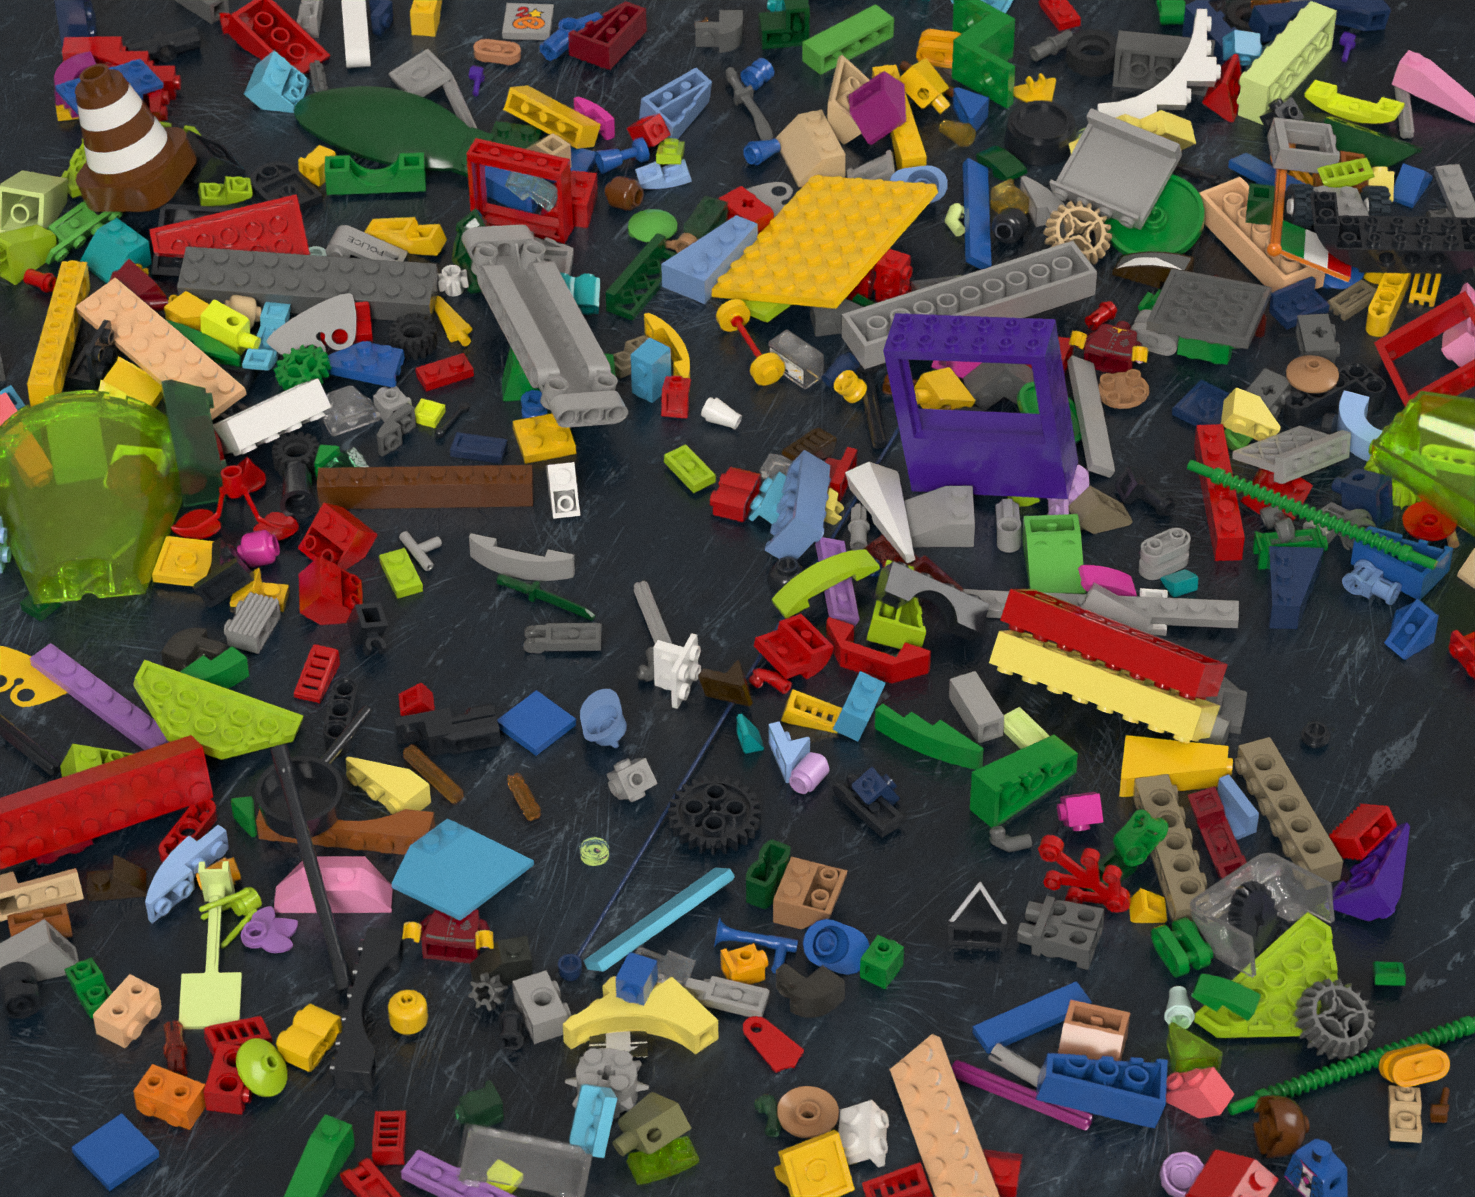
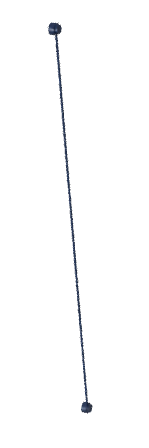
[558,404,923,981]

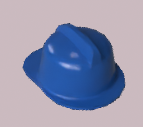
[803,919,870,975]

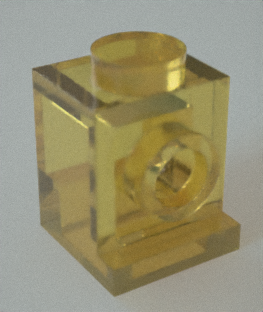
[991,179,1030,215]

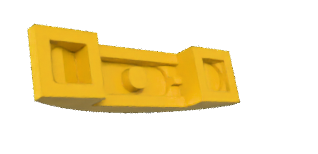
[644,313,690,392]

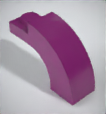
[54,51,96,118]

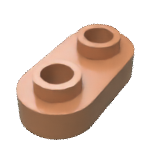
[474,39,521,65]

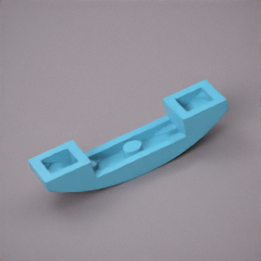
[242,302,291,371]

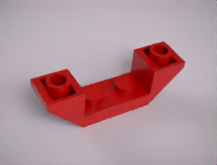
[826,617,931,683]

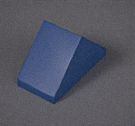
[953,88,989,137]
[1393,164,1433,208]

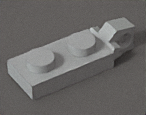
[684,976,770,1017]

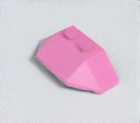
[274,856,393,913]

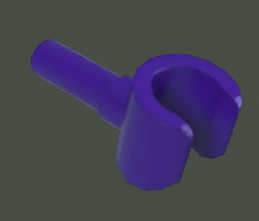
[1340,32,1356,62]
[469,65,485,96]

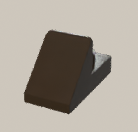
[698,660,753,707]
[87,855,147,902]

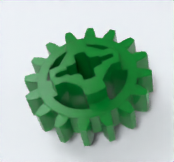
[274,344,332,391]

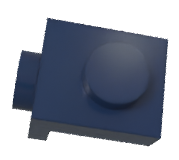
[369,0,394,36]
[852,767,900,806]

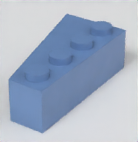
[765,450,831,560]

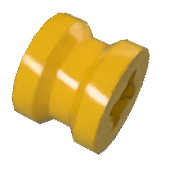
[834,370,867,403]

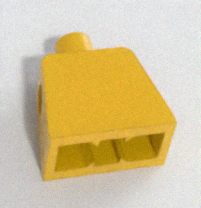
[897,58,951,114]
[914,367,976,410]

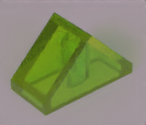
[1167,1022,1223,1073]

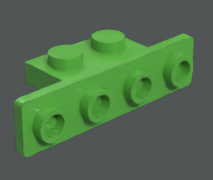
[45,201,123,265]

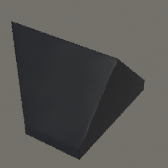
[948,881,1008,947]

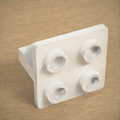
[653,633,701,709]

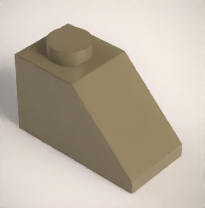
[1069,486,1133,534]

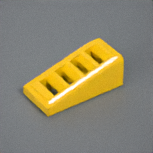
[781,689,842,733]

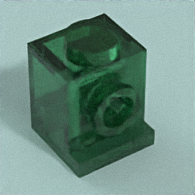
[454,1080,504,1134]

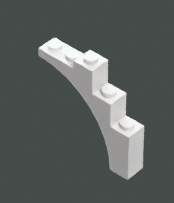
[1097,9,1221,119]

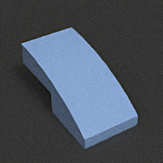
[635,159,692,189]

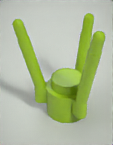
[199,887,262,948]

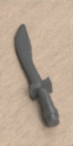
[725,67,773,141]

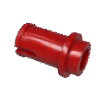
[23,268,57,293]
[1085,301,1117,331]

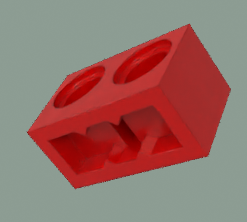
[204,1043,253,1115]

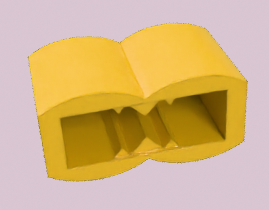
[276,1004,342,1072]

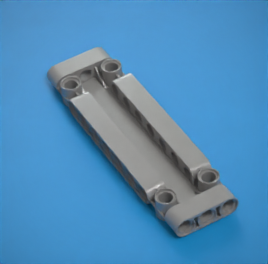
[461,225,628,428]

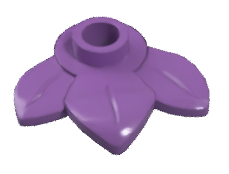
[241,906,298,953]

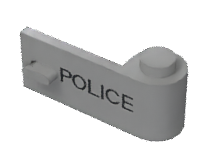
[326,225,408,262]

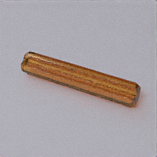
[403,745,464,804]

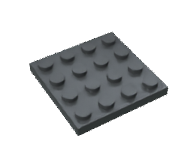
[1146,269,1272,349]

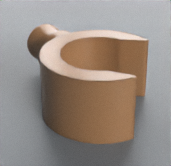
[666,233,698,253]

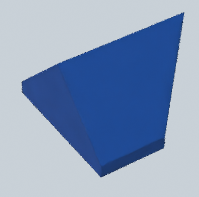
[1384,599,1439,660]

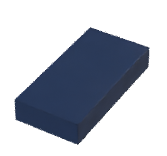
[450,432,508,464]

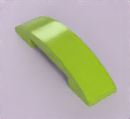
[772,549,880,619]

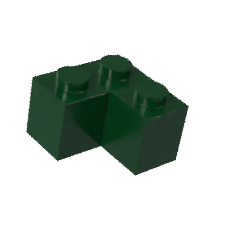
[758,0,810,49]

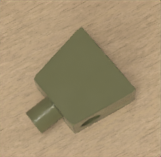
[612,1092,691,1156]

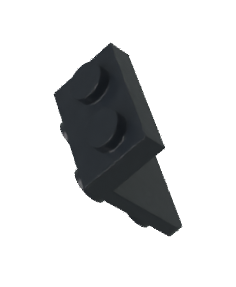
[66,319,118,390]

